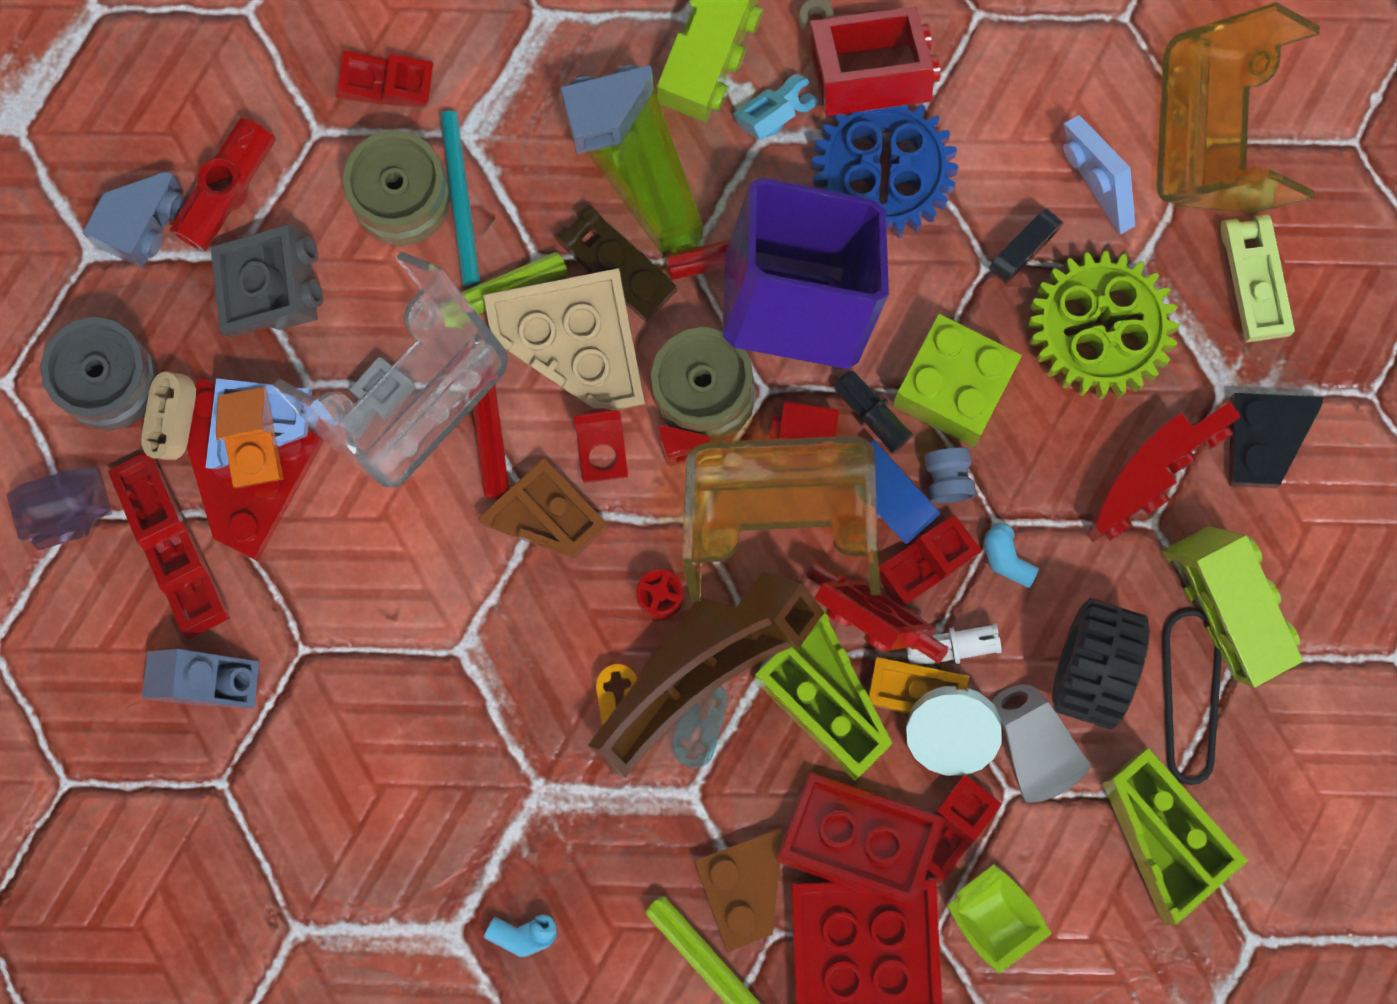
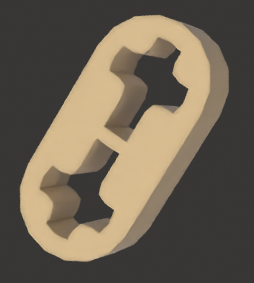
[141,372,196,460]

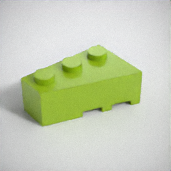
[1161,526,1304,688]

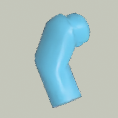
[984,523,1039,588]
[484,915,557,957]

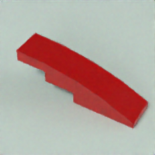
[108,452,230,640]

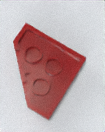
[187,377,324,562]

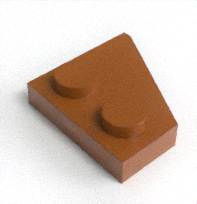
[478,458,608,558]
[694,829,783,952]

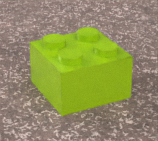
[892,314,1022,448]

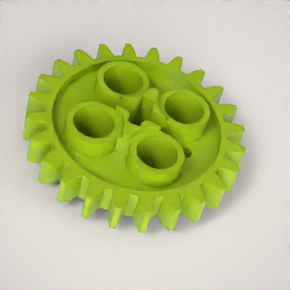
[1028,251,1180,399]

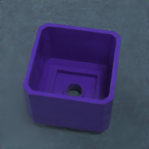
[723,177,889,369]

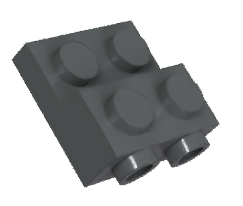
[210,224,323,337]

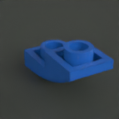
[840,440,941,544]

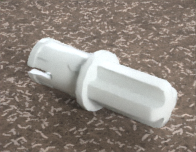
[906,623,1002,666]

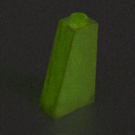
[567,86,703,253]

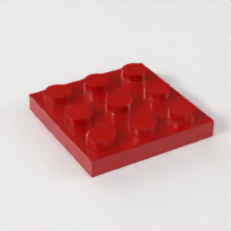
[791,880,943,1004]

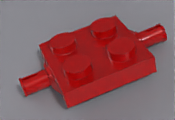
[807,561,949,663]

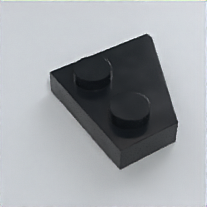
[1230,393,1323,488]

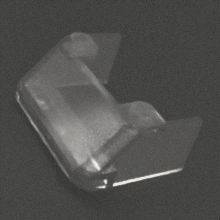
[273,251,508,487]

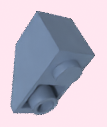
[561,65,653,154]
[83,172,184,268]
[142,649,259,708]

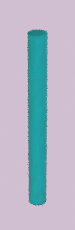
[440,111,481,286]

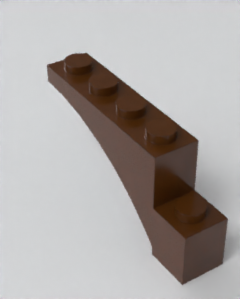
[588,572,825,778]

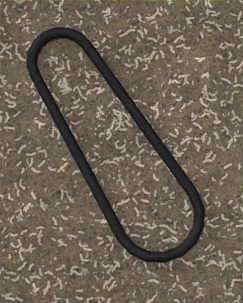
[1163,609,1222,785]

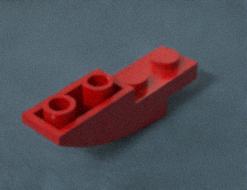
[1088,402,1241,542]

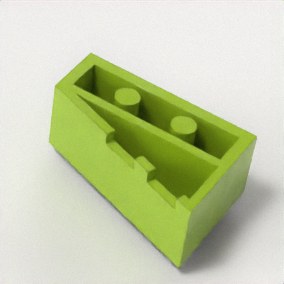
[657,0,764,123]
[754,608,893,781]
[1102,748,1248,925]

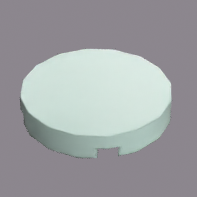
[906,686,1001,776]

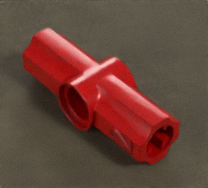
[169,117,276,253]

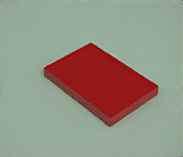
[777,771,945,911]

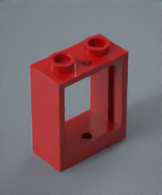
[810,6,940,116]

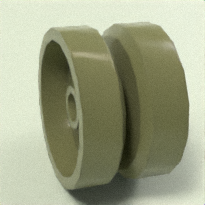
[342,130,451,246]
[651,327,757,442]

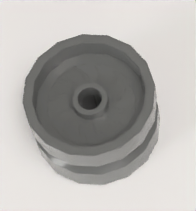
[40,316,158,431]

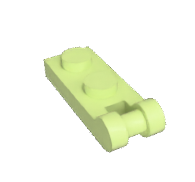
[1220,214,1295,343]

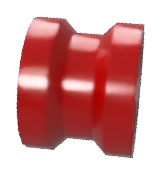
[636,569,684,620]

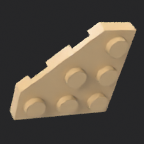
[483,268,646,411]

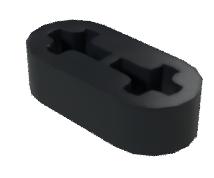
[989,208,1064,284]

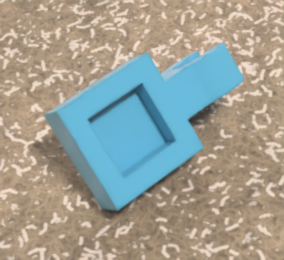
[733,74,818,141]

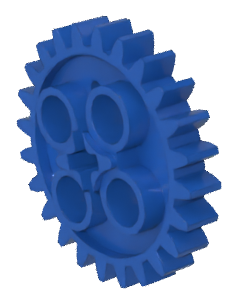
[811,104,959,239]

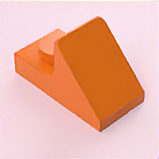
[215,387,283,488]

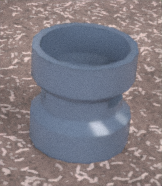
[924,448,976,503]

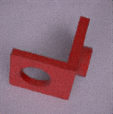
[573,408,628,483]

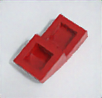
[335,49,434,107]
[874,514,982,607]
[927,774,1002,885]

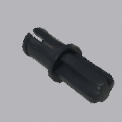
[834,371,914,454]

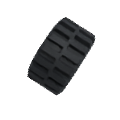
[1052,598,1150,729]

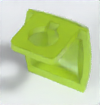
[947,864,1052,974]

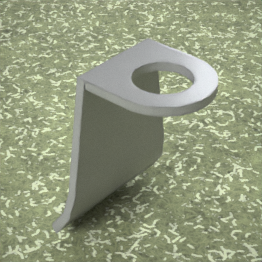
[992,685,1091,803]

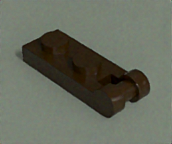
[554,204,677,323]

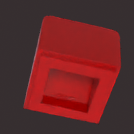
[657,425,711,467]

